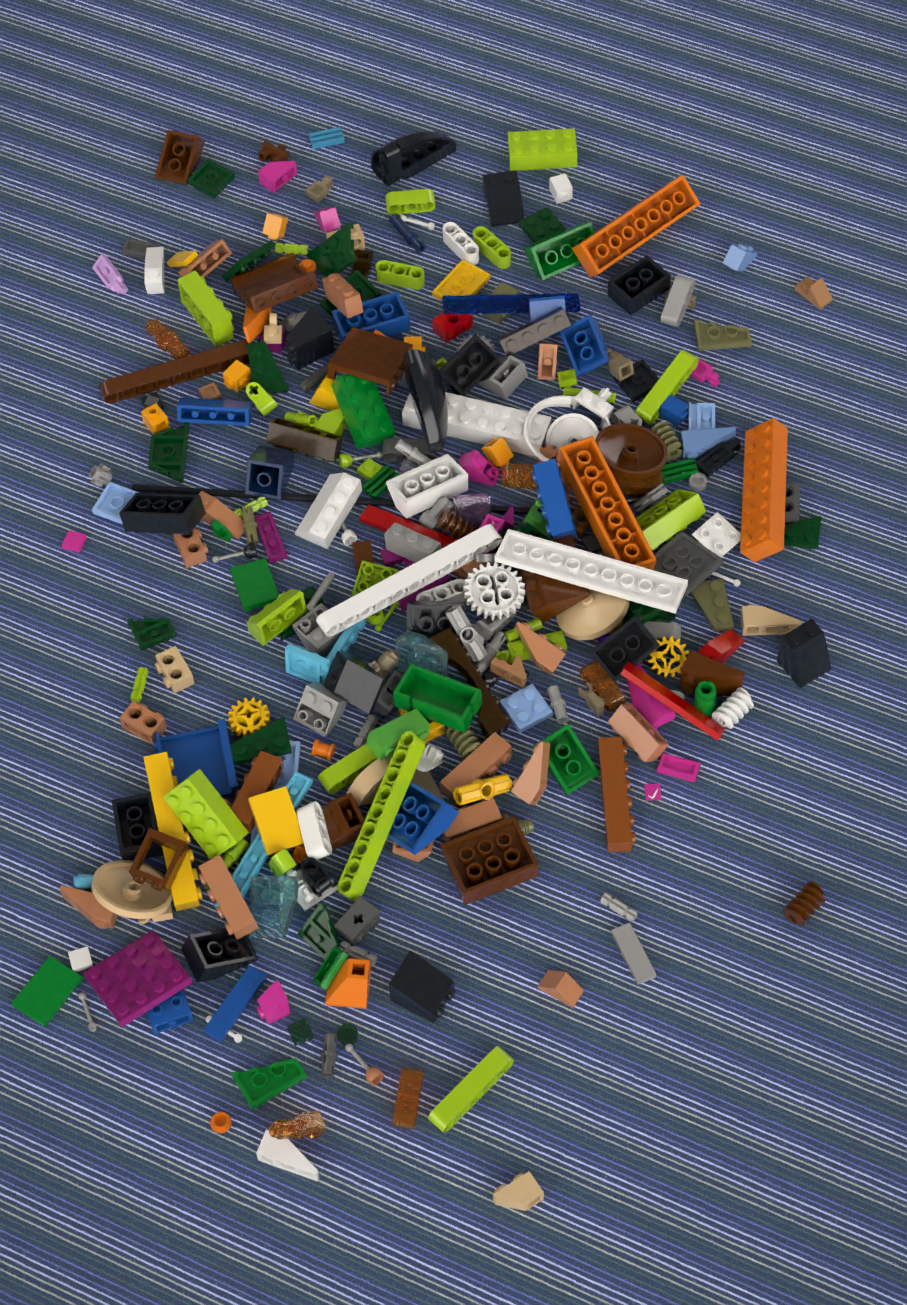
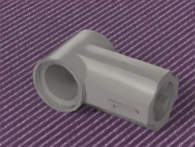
[419,496,456,532]

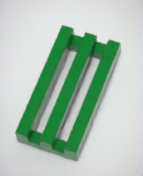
[659,458,699,484]
[362,465,400,498]
[312,946,348,990]

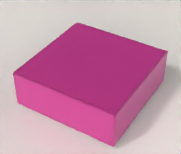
[62,530,87,553]

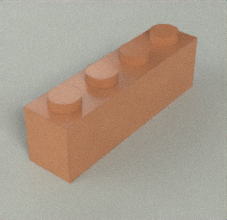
[440,732,512,806]
[198,855,259,940]

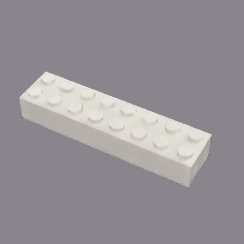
[402,392,551,457]

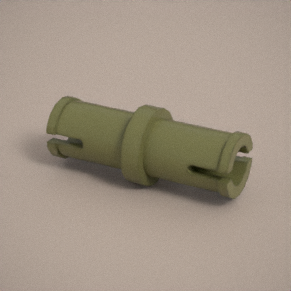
[241,506,259,545]

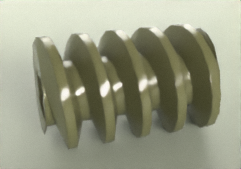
[651,420,683,461]
[443,725,481,760]

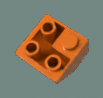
[325,959,371,1009]

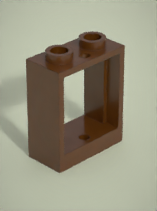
[129,828,189,892]

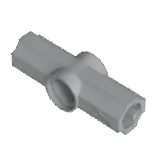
[445,604,488,662]

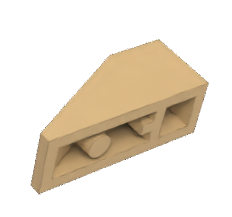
[740,605,801,636]

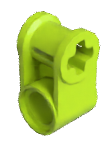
[246,382,278,417]
[268,848,297,878]

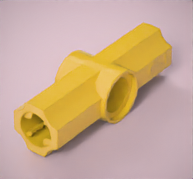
[453,774,512,805]

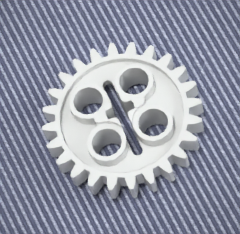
[463,562,525,620]

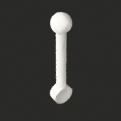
[401,215,435,230]
[711,572,741,587]
[206,1015,242,1043]

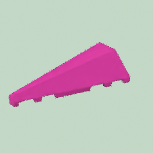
[627,664,675,731]

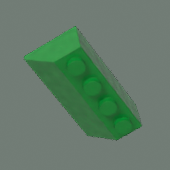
[524,222,595,280]

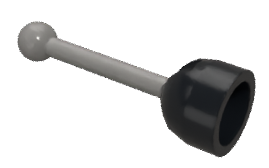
[212,543,258,563]

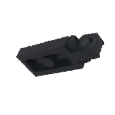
[696,438,741,477]

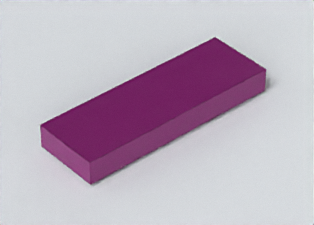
[254,512,288,564]

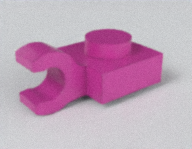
[690,359,720,387]

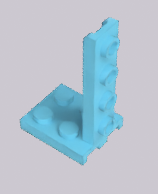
[285,619,366,685]

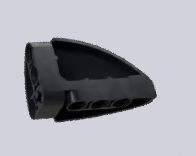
[371,131,456,186]
[404,349,448,454]

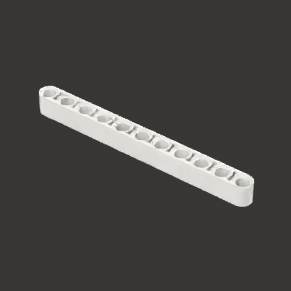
[316,524,503,637]

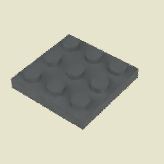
[653,531,723,597]

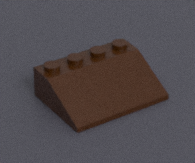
[519,535,590,623]
[440,816,539,905]

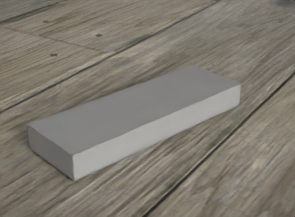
[611,923,656,985]

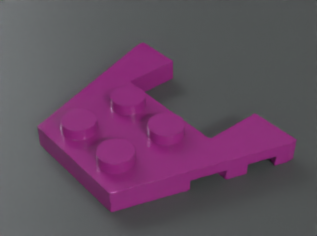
[380,549,450,612]

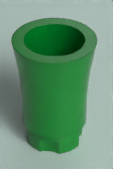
[691,681,717,718]

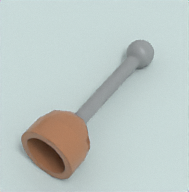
[345,1044,384,1086]

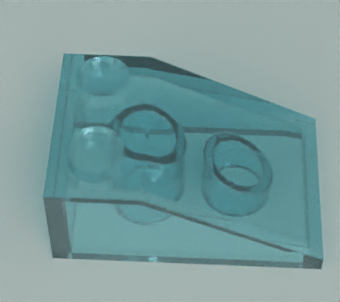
[395,630,448,677]
[250,876,298,938]

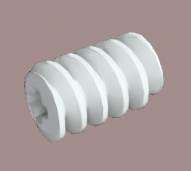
[712,687,754,729]

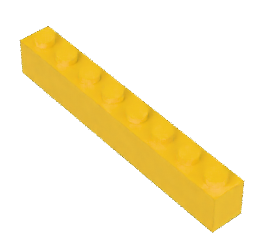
[143,752,203,912]

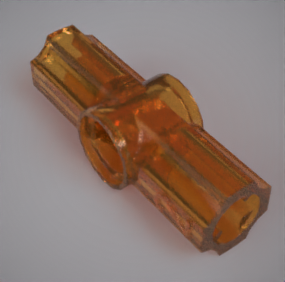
[145,319,190,359]

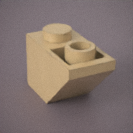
[493,1171,544,1211]

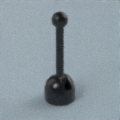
[483,670,529,687]

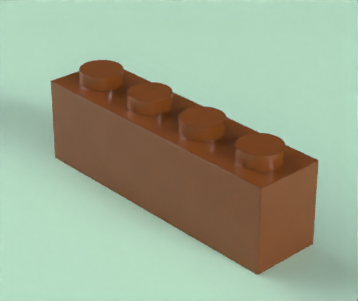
[229,751,284,833]

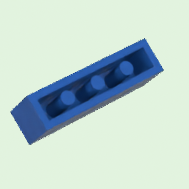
[177,397,252,426]

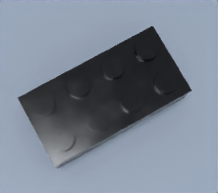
[119,493,206,535]

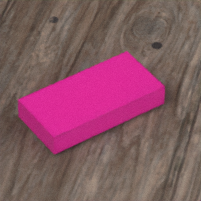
[657,753,701,783]

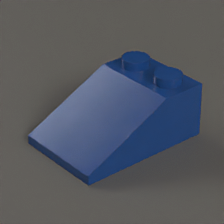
[559,315,610,377]

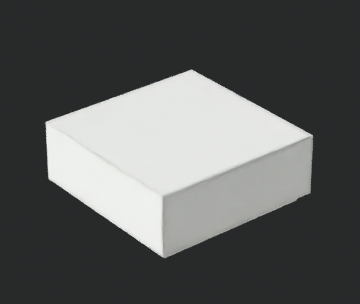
[68,946,94,972]

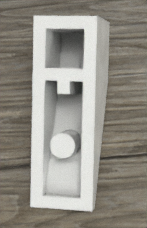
[144,247,165,294]
[256,1130,319,1182]

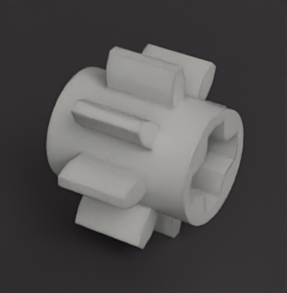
[89,463,112,487]

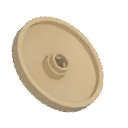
[556,589,629,640]
[91,860,173,919]

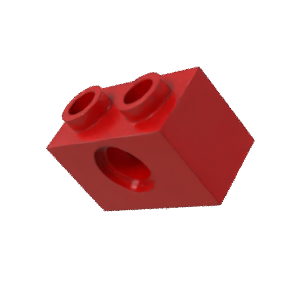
[432,302,473,343]

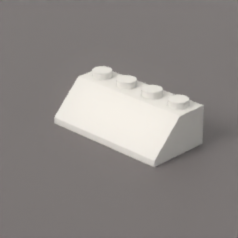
[386,454,468,518]
[295,473,362,549]

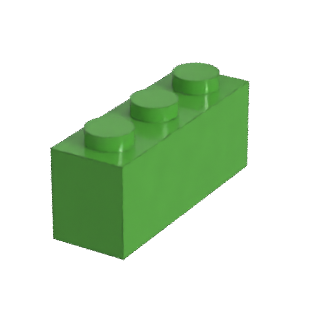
[366,708,430,761]

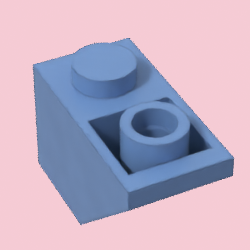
[723,243,758,272]

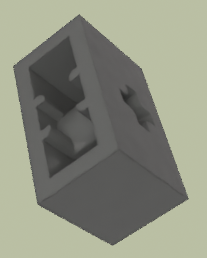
[334,896,380,946]

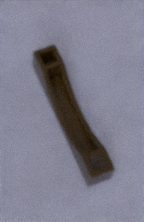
[429,628,510,739]

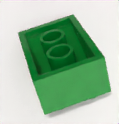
[531,724,600,795]

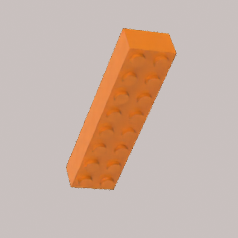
[572,175,700,278]
[740,418,788,562]
[556,436,657,570]

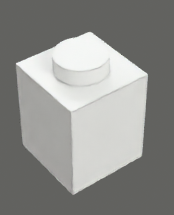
[549,173,573,203]

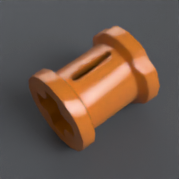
[311,739,336,761]

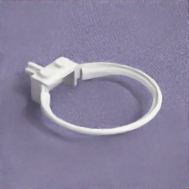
[523,387,614,470]

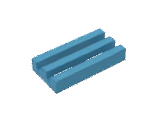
[308,127,345,150]

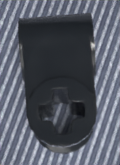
[301,857,336,898]

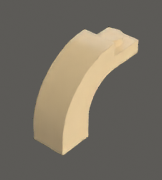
[347,757,392,806]

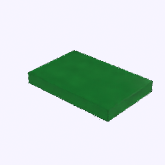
[230,558,279,612]
[11,956,83,1028]

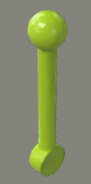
[375,601,399,632]

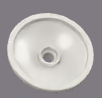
[546,413,599,463]

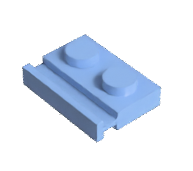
[688,402,715,430]

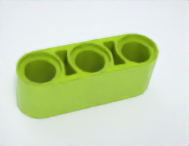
[385,189,436,215]
[473,226,511,269]
[375,260,425,290]

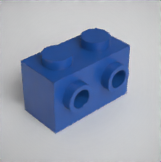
[146,991,194,1035]

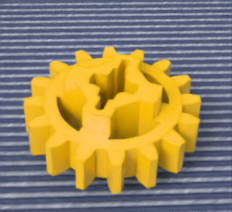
[648,636,689,678]
[228,698,271,737]

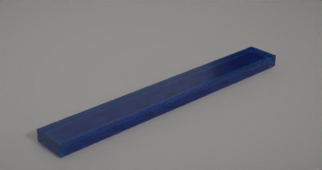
[442,293,581,315]

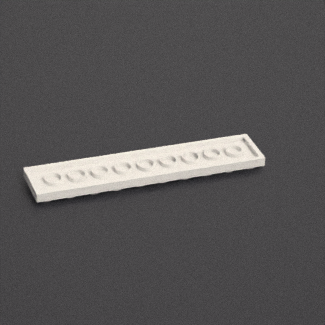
[495,529,688,614]

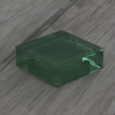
[287,1018,314,1046]

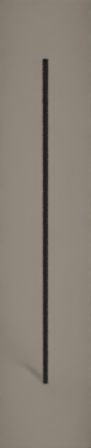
[132,484,586,518]

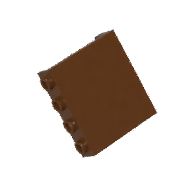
[230,253,319,313]
[327,327,413,396]

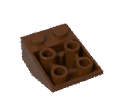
[322,793,364,850]

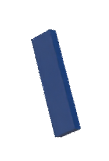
[203,965,267,1042]

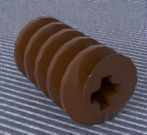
[437,507,477,540]
[782,881,825,926]

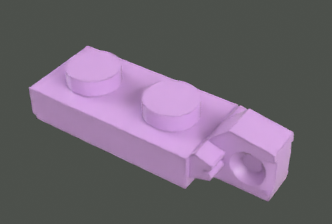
[92,254,129,295]

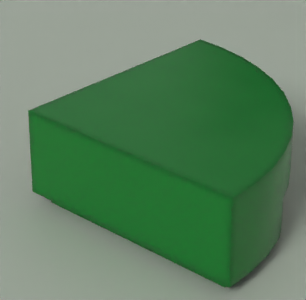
[212,519,232,542]

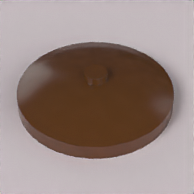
[595,423,668,479]

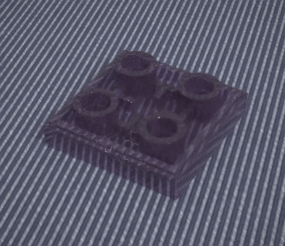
[453,494,491,530]

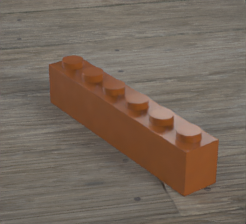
[598,737,636,853]

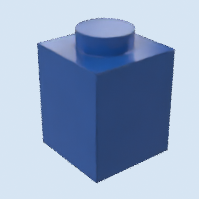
[659,394,689,427]

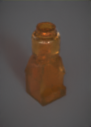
[269,1110,327,1140]

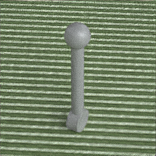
[78,992,97,1032]

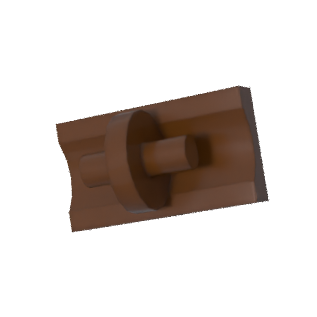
[258,141,289,162]

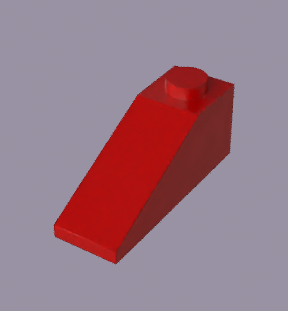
[697,629,745,663]

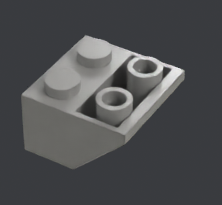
[478,355,528,400]
[292,603,344,657]
[293,681,347,737]

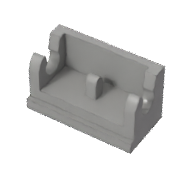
[473,604,516,642]

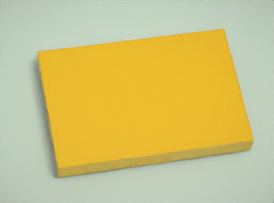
[432,259,491,307]
[248,786,304,856]

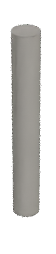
[306,572,335,611]

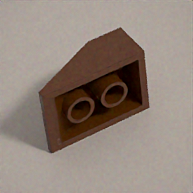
[155,130,204,185]
[679,651,745,696]

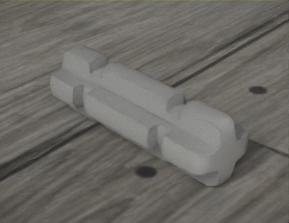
[353,715,379,749]
[600,892,638,922]
[339,941,377,967]

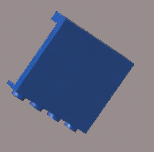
[153,718,239,798]

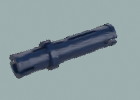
[389,213,426,253]

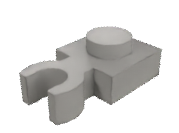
[476,554,502,565]

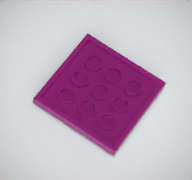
[83,930,193,1028]

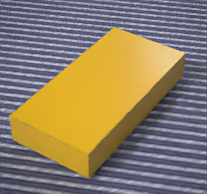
[166,251,198,267]

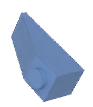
[680,427,736,459]

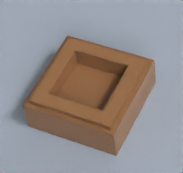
[198,382,222,400]

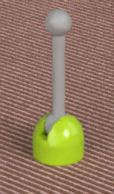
[339,451,382,468]

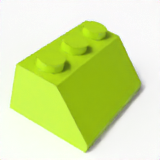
[246,589,307,646]

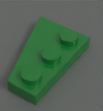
[231,1058,307,1110]

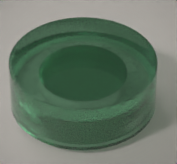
[337,1024,358,1046]

